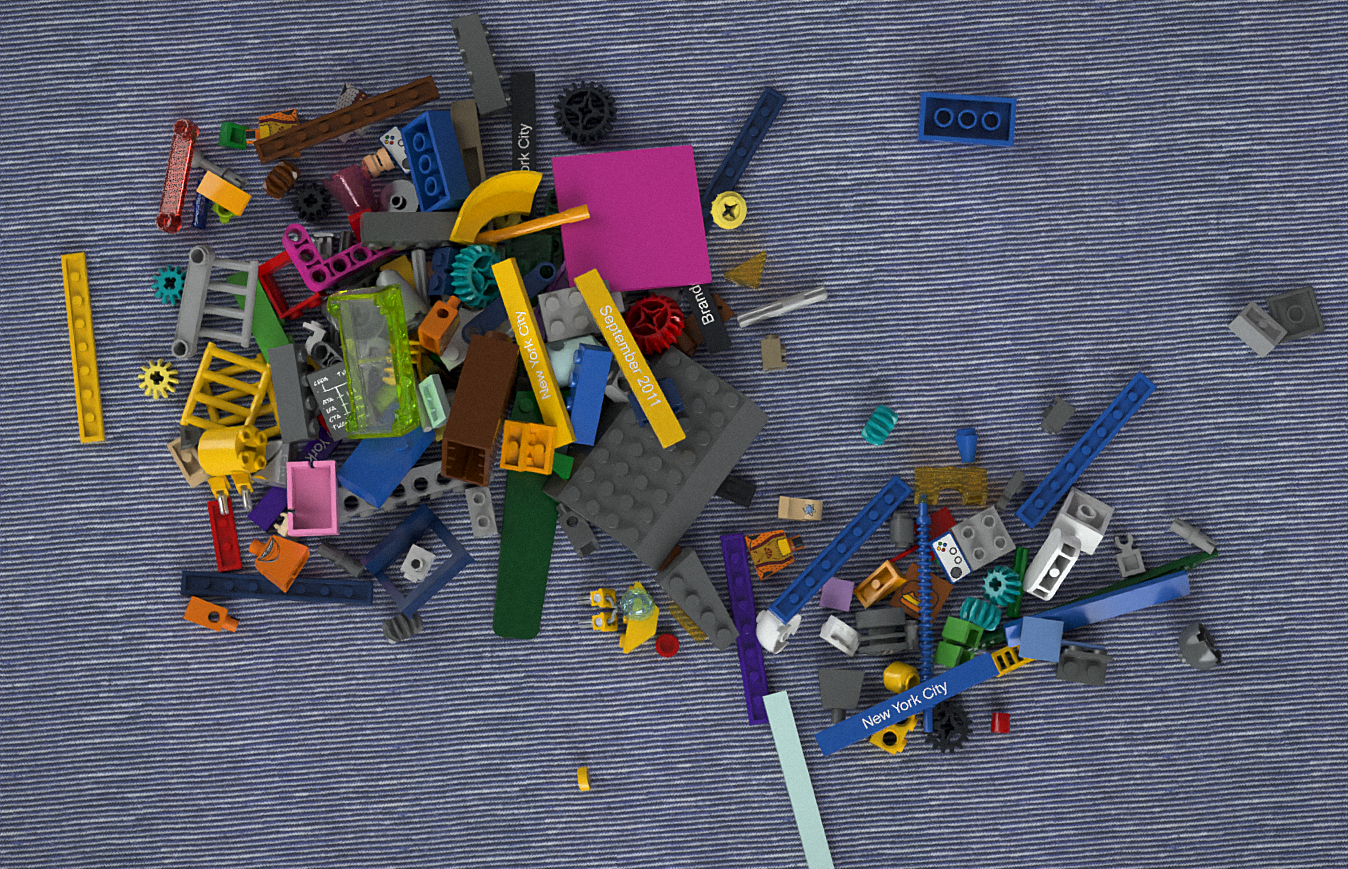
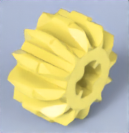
[138,359,179,400]

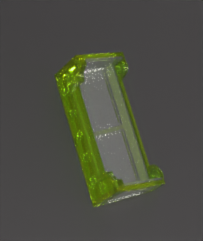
[327,283,421,439]

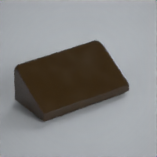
[421,352,459,390]

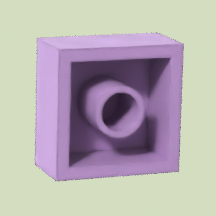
[819,578,855,612]

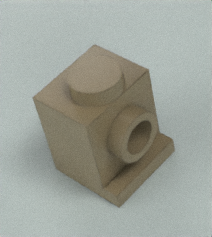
[760,335,787,371]

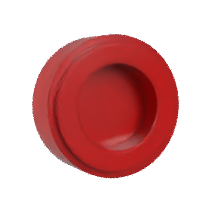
[655,633,679,658]

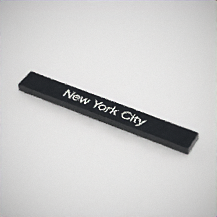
[511,73,537,262]

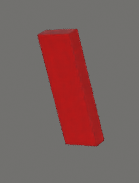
[207,498,243,573]

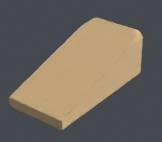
[167,437,212,488]

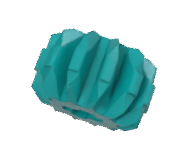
[151,264,187,305]
[861,404,898,446]
[980,565,1022,607]
[959,597,1002,631]

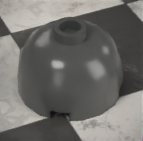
[1177,621,1223,670]

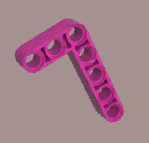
[282,223,401,292]

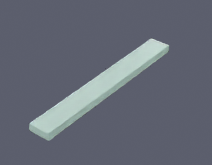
[762,690,834,869]

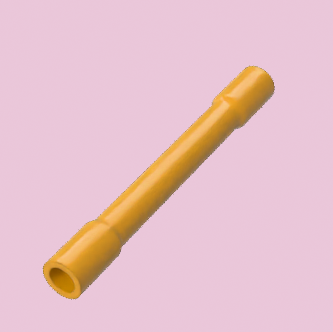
[473,204,591,246]

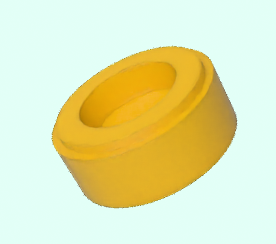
[577,766,591,791]

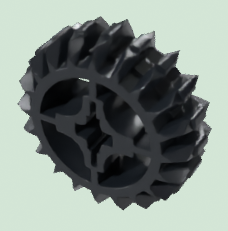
[554,81,617,145]

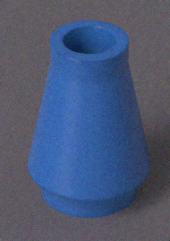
[954,428,978,463]

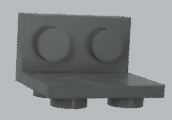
[1055,645,1113,687]

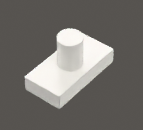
[819,615,863,657]

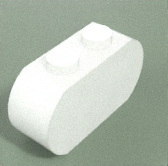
[1022,528,1081,601]

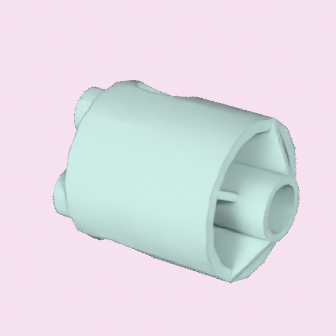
[544,333,602,388]

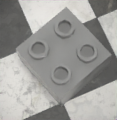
[948,506,1016,571]

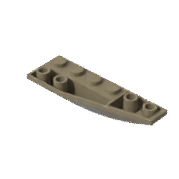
[450,99,494,233]

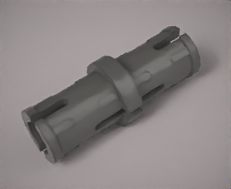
[317,540,365,578]

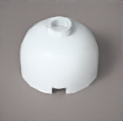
[756,610,801,654]

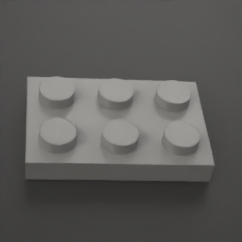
[537,279,612,342]

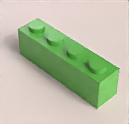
[226,271,296,364]

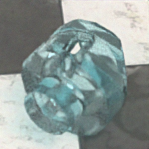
[620,588,655,621]

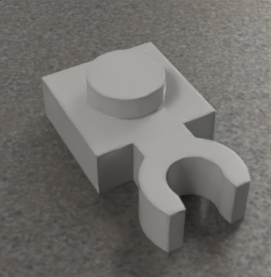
[1114,533,1145,578]

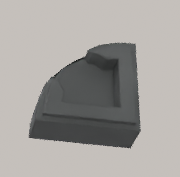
[180,425,204,450]

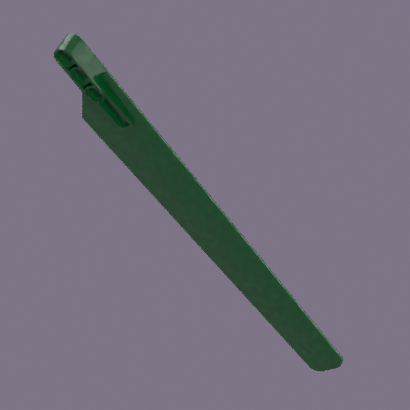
[492,188,570,640]

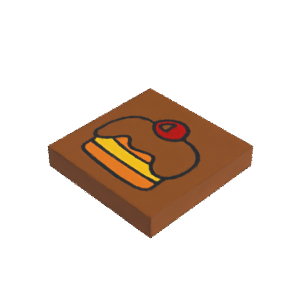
[889,562,954,624]

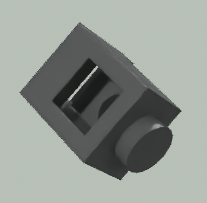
[1040,395,1076,434]

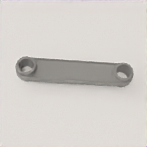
[171,245,215,359]

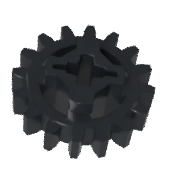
[920,701,973,753]

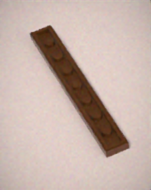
[253,75,440,165]

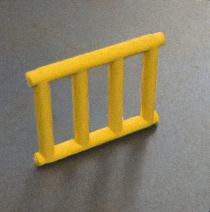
[180,342,272,430]
[201,352,281,439]

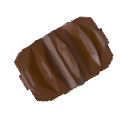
[262,159,301,201]

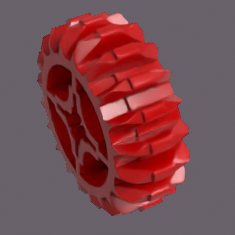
[623,293,685,356]

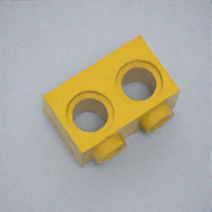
[868,714,918,755]

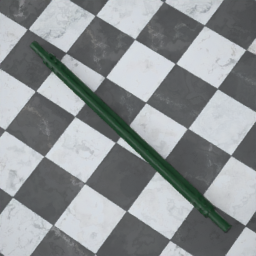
[959,548,1219,653]

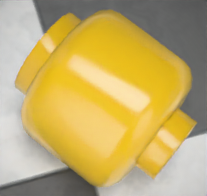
[883,661,920,694]

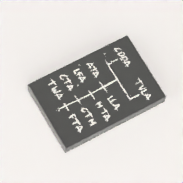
[306,357,379,442]

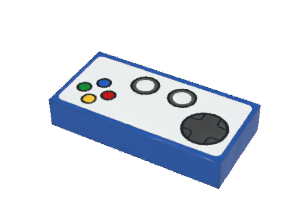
[377,125,411,177]
[928,530,972,584]

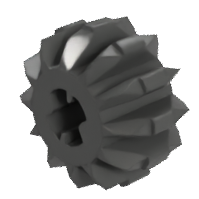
[381,611,424,644]

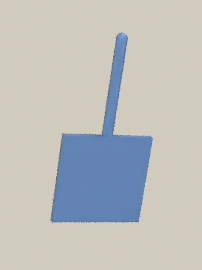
[1018,616,1105,662]

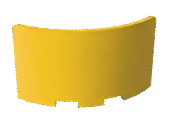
[449,170,543,246]

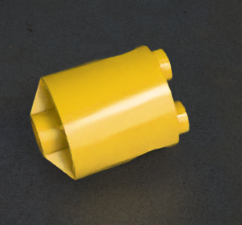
[198,425,267,476]

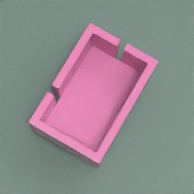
[286,460,340,537]

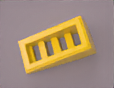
[991,645,1035,678]

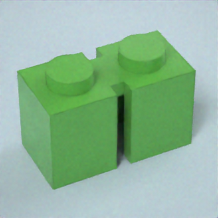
[933,616,984,669]

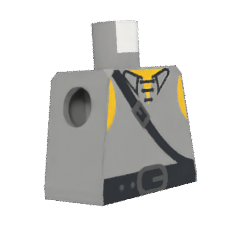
[250,440,298,489]

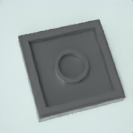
[1265,285,1326,344]

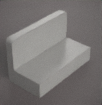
[1228,301,1287,358]

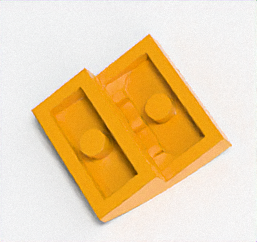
[500,420,557,475]

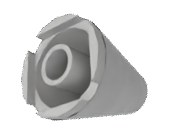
[376,269,430,338]

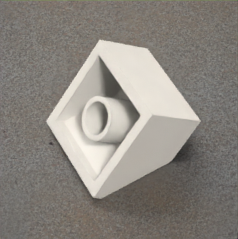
[1049,486,1114,555]

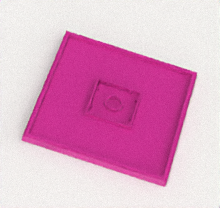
[551,145,712,293]

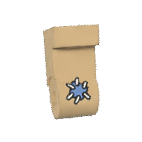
[777,496,823,521]

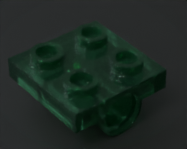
[505,234,555,279]

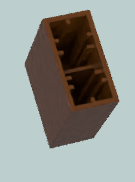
[441,331,520,487]

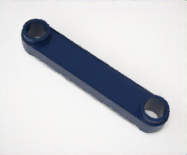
[461,262,557,344]

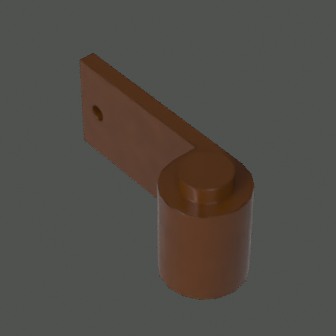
[670,293,735,358]

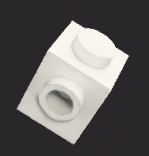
[400,544,436,583]

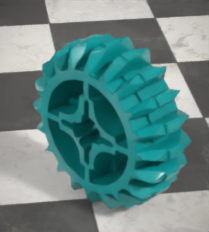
[450,244,506,309]

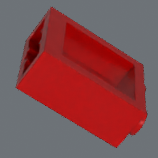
[258,250,328,321]

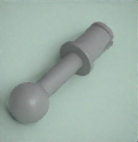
[185,149,248,190]

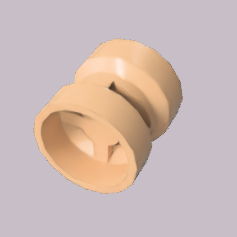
[363,147,395,178]

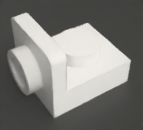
[302,321,328,358]

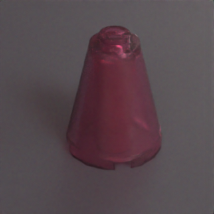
[322,160,378,216]

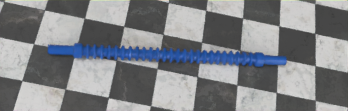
[916,492,935,732]

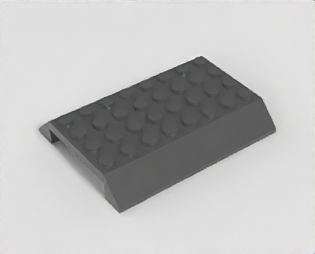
[541,344,770,572]

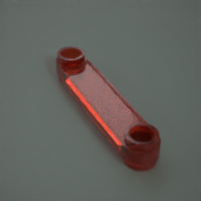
[155,119,199,234]

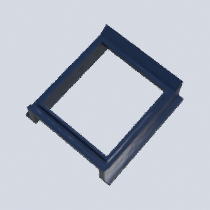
[360,503,476,619]

